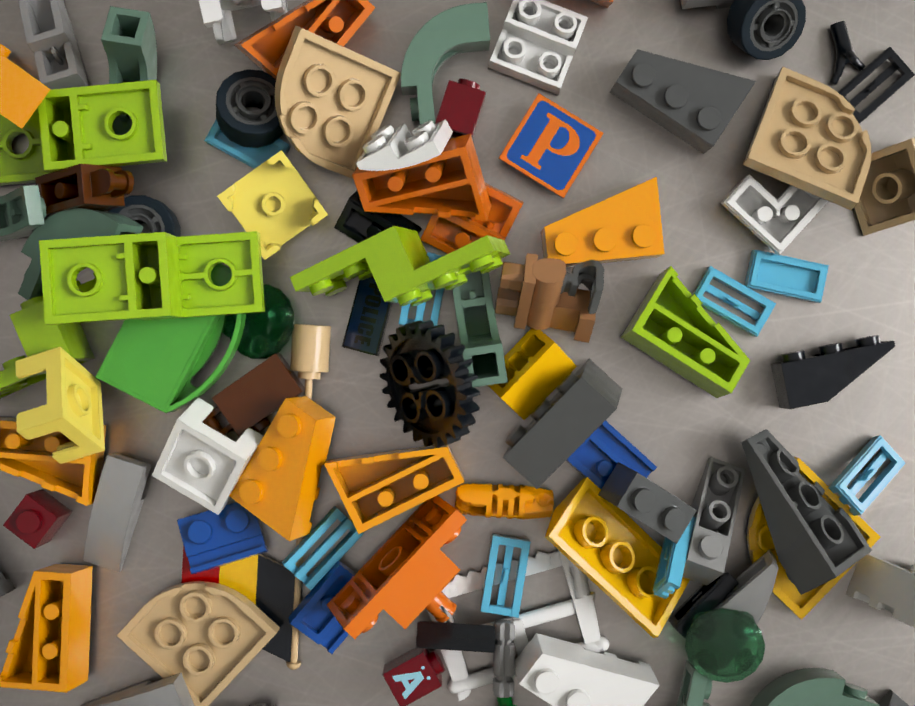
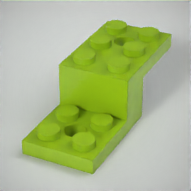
[0,80,167,186]
[290,225,510,307]
[39,231,265,325]
[0,273,97,399]

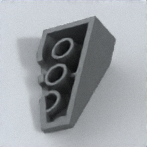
[742,429,872,595]

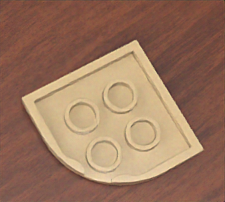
[275,25,401,179]
[743,66,872,211]
[116,581,280,706]

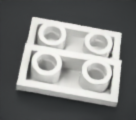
[488,0,588,95]
[356,119,453,171]

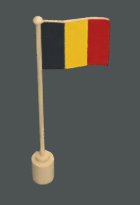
[181,324,331,670]

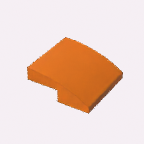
[421,183,524,254]

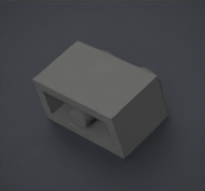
[598,462,697,544]

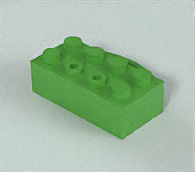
[95,263,246,413]

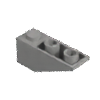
[683,457,746,586]

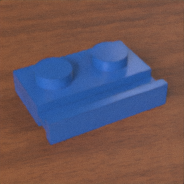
[566,420,657,489]
[177,502,268,575]
[288,561,356,654]

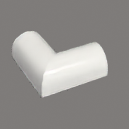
[721,174,828,255]

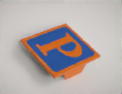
[498,93,604,198]

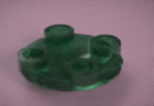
[223,284,294,359]
[685,608,765,683]

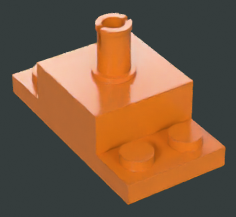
[327,496,467,639]

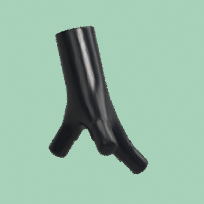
[830,21,865,85]

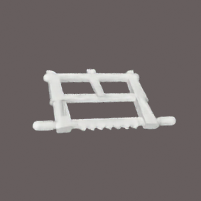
[428,550,609,701]

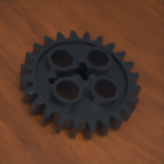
[380,320,480,448]

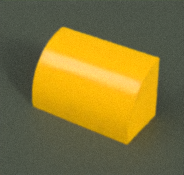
[488,328,577,420]

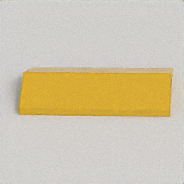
[545,477,690,638]

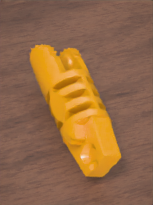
[455,483,554,520]

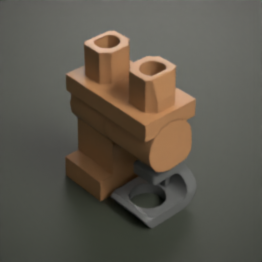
[495,253,604,343]

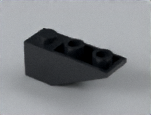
[771,335,895,409]

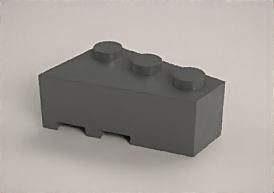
[610,49,756,154]
[503,359,622,489]

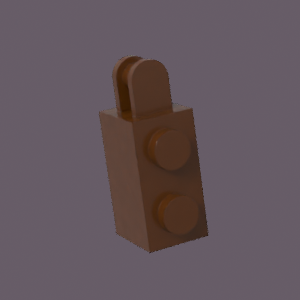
[35,164,134,217]
[202,353,305,436]

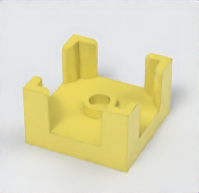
[217,150,328,260]
[15,347,105,464]

